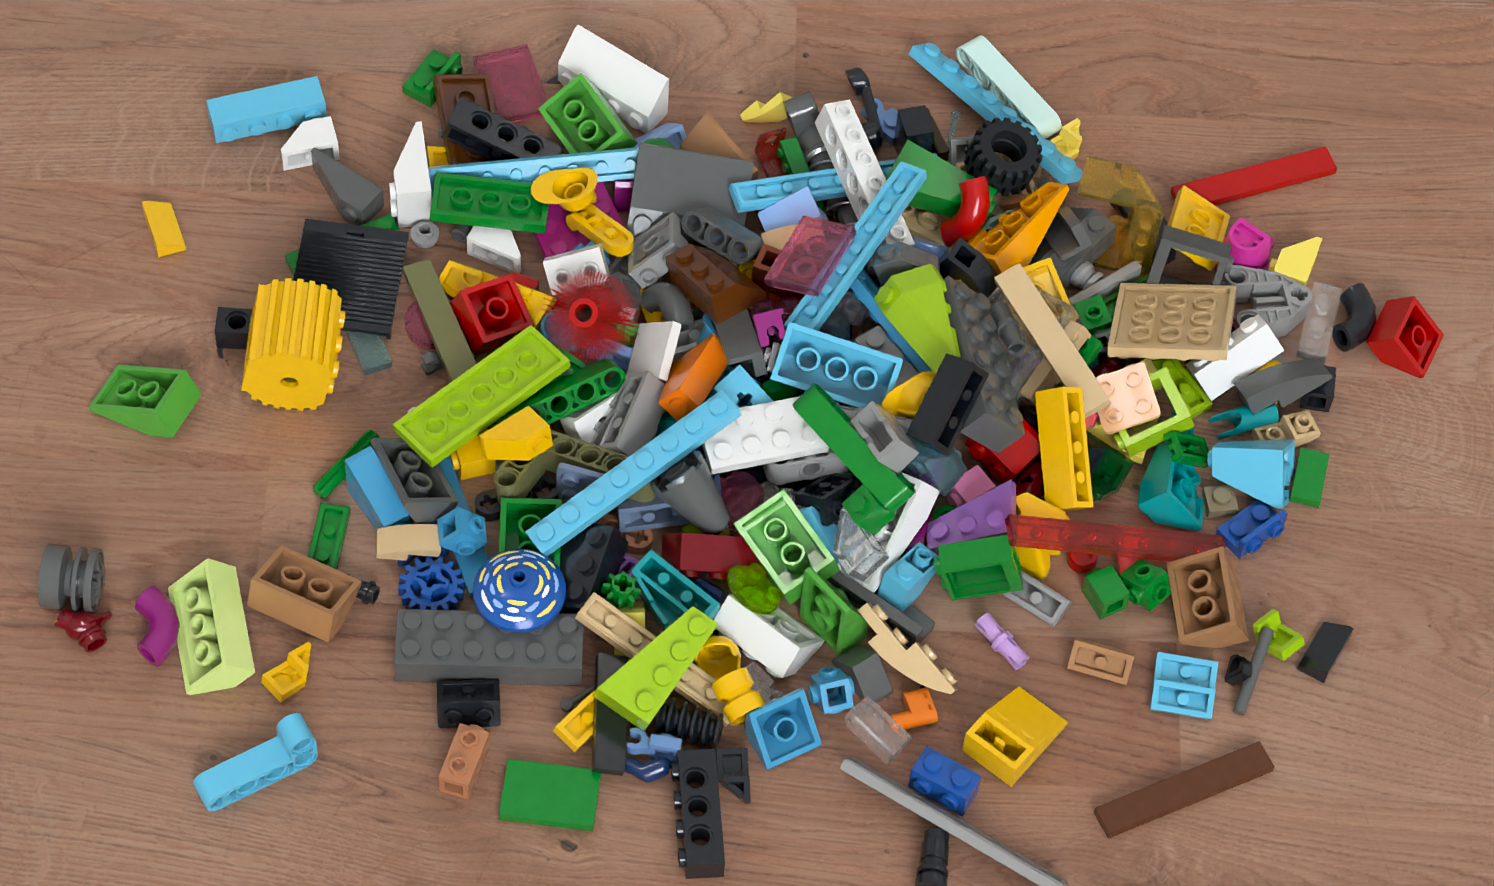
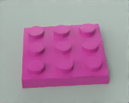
[532,182,625,259]

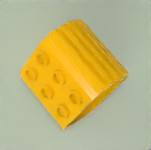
[241,278,345,411]

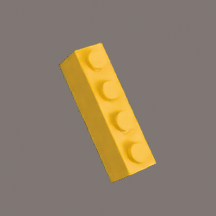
[1035,387,1093,512]

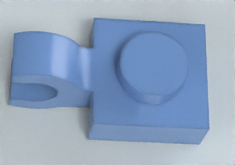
[627,728,682,763]

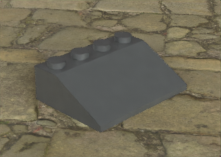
[626,143,754,247]

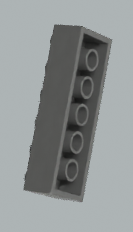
[943,276,1025,453]
[394,609,584,686]

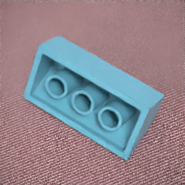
[770,322,904,408]

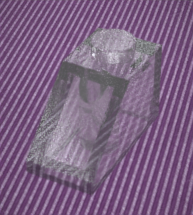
[833,507,890,581]

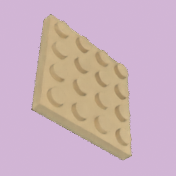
[1107,283,1237,362]

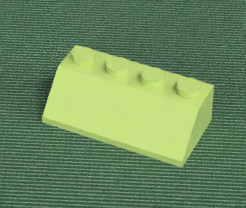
[168,558,255,695]

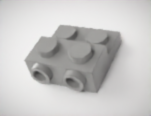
[628,212,688,289]

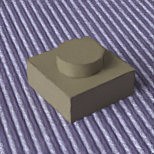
[1202,484,1239,518]

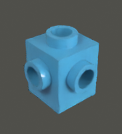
[437,507,487,556]
[808,666,855,714]

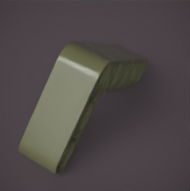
[493,429,657,505]

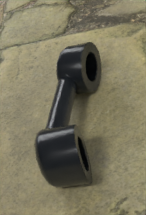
[845,67,883,150]

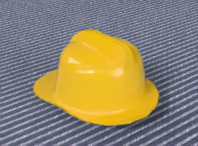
[531,167,598,212]
[881,371,936,419]

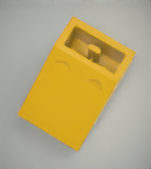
[962,686,1068,787]

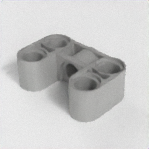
[762,448,849,485]

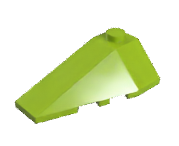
[874,264,961,374]

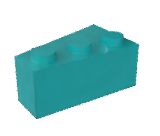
[631,550,720,631]

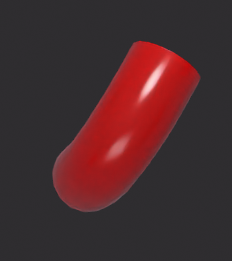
[940,176,990,247]

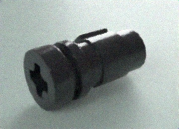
[915,828,949,886]

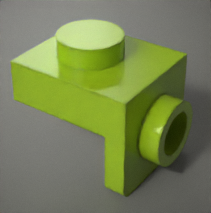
[1253,609,1305,661]

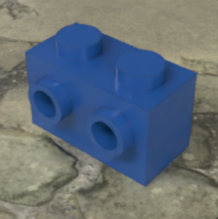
[908,746,982,817]

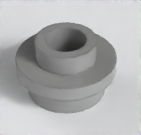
[410,221,439,249]

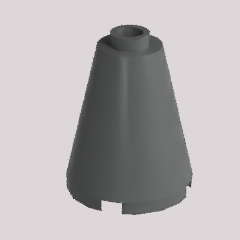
[651,450,730,535]

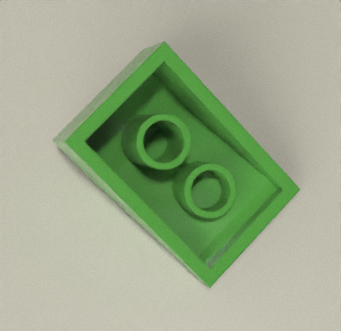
[88,364,202,438]
[734,489,840,605]
[799,567,869,656]

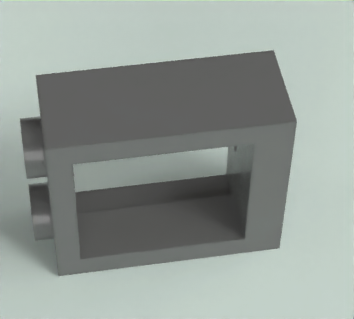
[1146,225,1234,285]

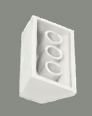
[558,25,669,133]

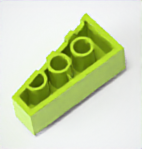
[593,606,718,731]

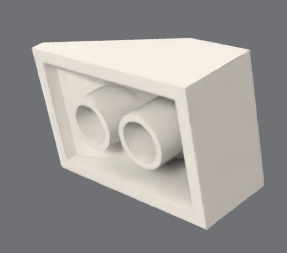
[389,121,433,228]

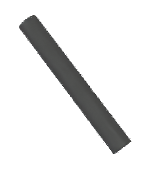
[1233,627,1274,715]

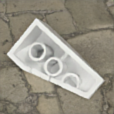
[849,472,940,593]

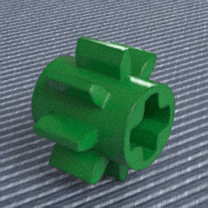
[601,571,641,610]

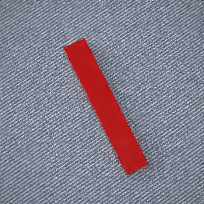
[1170,146,1337,205]

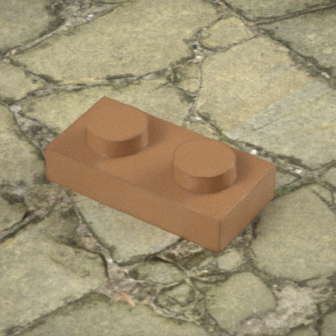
[1067,637,1135,685]

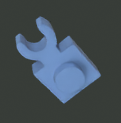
[862,98,898,145]

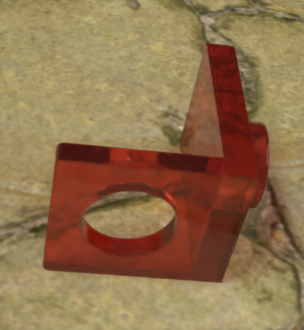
[755,127,787,178]

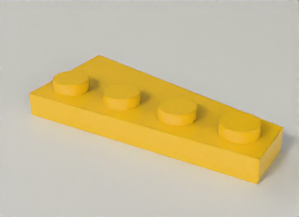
[439,260,557,331]

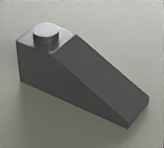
[311,148,384,226]

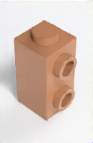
[438,723,490,800]

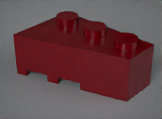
[661,533,767,581]

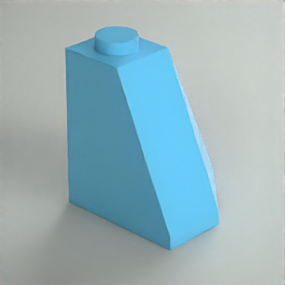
[1207,439,1295,509]

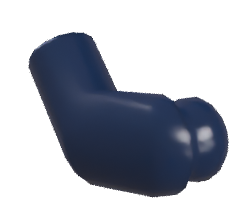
[625,756,671,783]

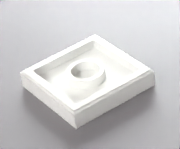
[626,321,681,381]

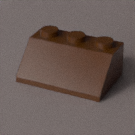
[665,244,767,325]

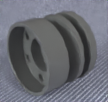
[38,543,105,613]

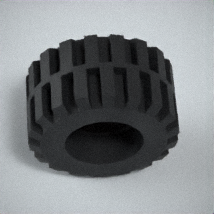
[964,118,1042,196]

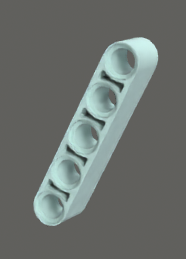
[956,35,1062,139]

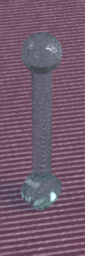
[947,110,961,160]

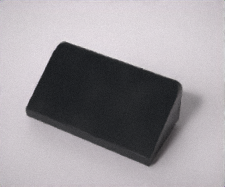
[1297,622,1354,683]

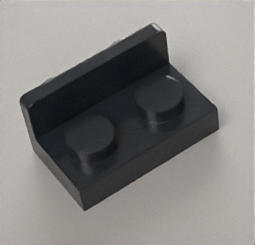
[794,473,860,526]
[437,679,501,728]

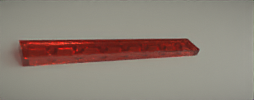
[1005,514,1226,562]

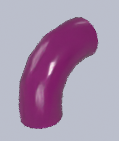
[135,585,180,667]

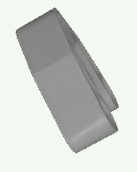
[1222,265,1312,338]

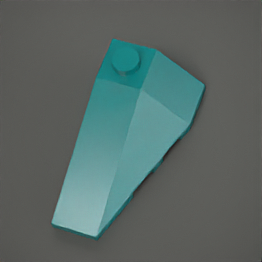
[1138,411,1204,531]

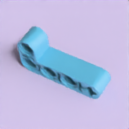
[193,713,318,812]

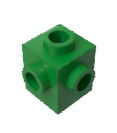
[1073,294,1114,335]
[1119,558,1171,611]

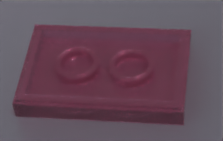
[474,44,548,123]
[764,216,856,297]

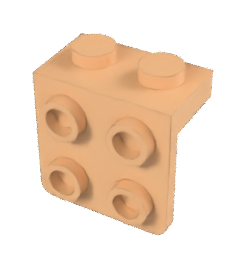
[1096,361,1161,434]

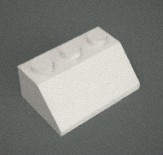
[714,588,825,678]

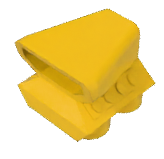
[1012,492,1070,580]

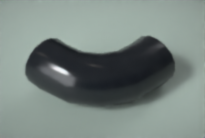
[1332,283,1376,352]

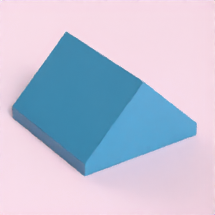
[744,688,822,770]

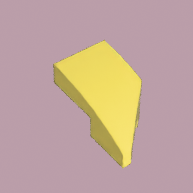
[740,92,793,123]
[1049,118,1082,160]

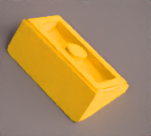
[142,201,187,258]

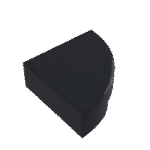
[1225,654,1252,686]

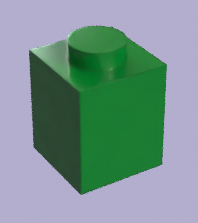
[842,485,896,535]
[1082,565,1130,620]

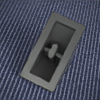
[832,645,893,708]

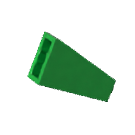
[886,140,997,218]

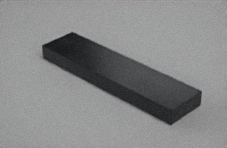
[592,653,628,776]

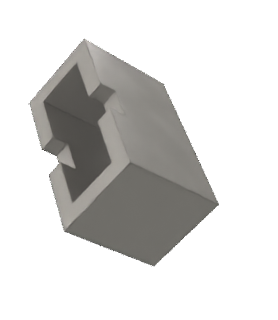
[851,401,920,473]

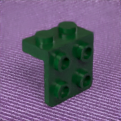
[1086,431,1135,501]

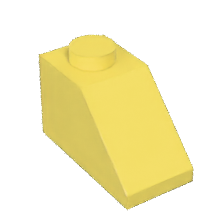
[1268,237,1322,286]

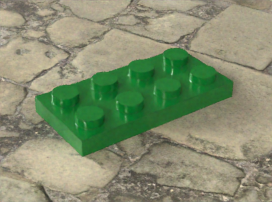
[430,172,549,234]

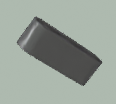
[681,207,764,264]

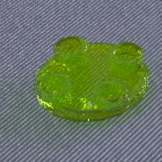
[727,563,783,615]

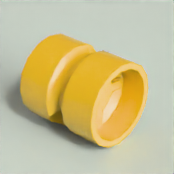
[711,668,765,726]

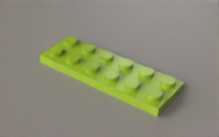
[393,325,570,468]

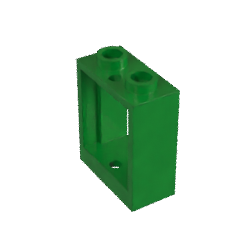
[934,534,1023,601]

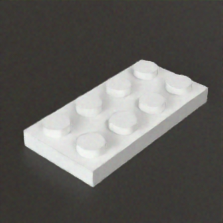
[702,396,829,474]

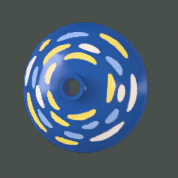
[473,549,566,632]

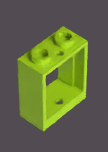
[1113,367,1195,457]

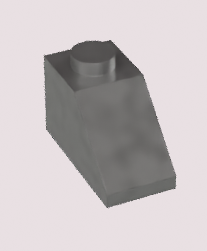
[873,242,940,287]

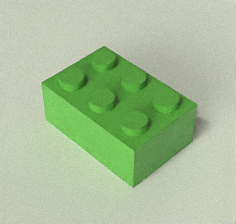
[538,73,638,154]

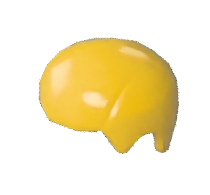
[694,636,741,680]

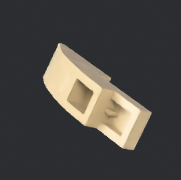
[857,603,958,694]

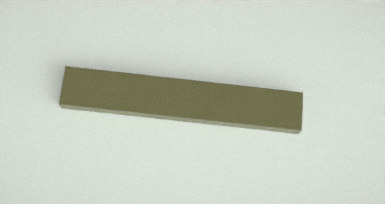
[402,259,476,383]

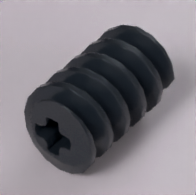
[655,697,724,751]

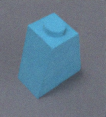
[345,446,411,530]

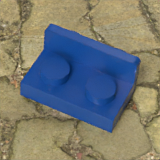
[1215,500,1288,559]

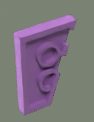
[927,479,1016,554]

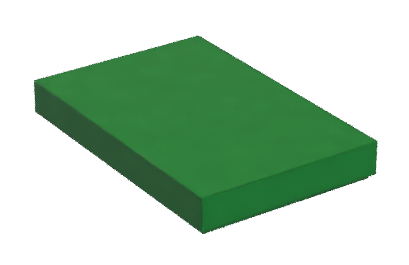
[499,759,601,831]

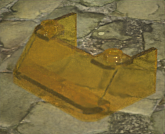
[1077,155,1164,276]

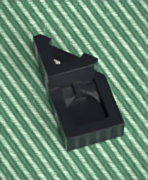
[716,748,751,804]

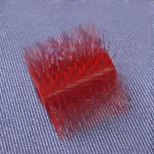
[541,269,642,362]

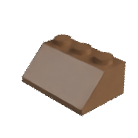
[680,113,758,180]
[247,545,362,643]
[1166,546,1249,649]

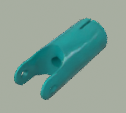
[1209,403,1279,440]

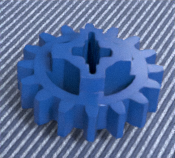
[398,556,465,610]

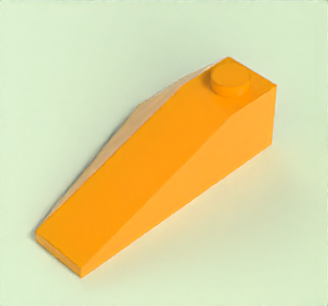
[967,182,1069,275]

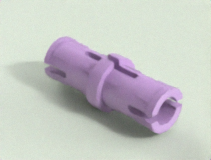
[975,613,1030,670]

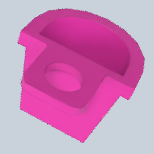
[1214,217,1275,279]

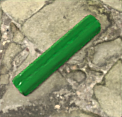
[313,429,380,499]

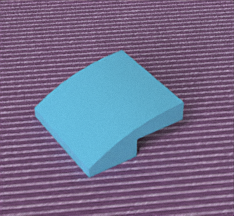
[1150,652,1219,720]

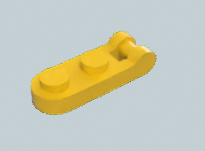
[566,204,634,257]

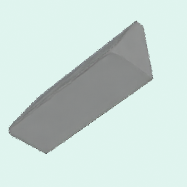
[1003,570,1073,627]

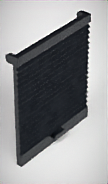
[293,219,409,340]

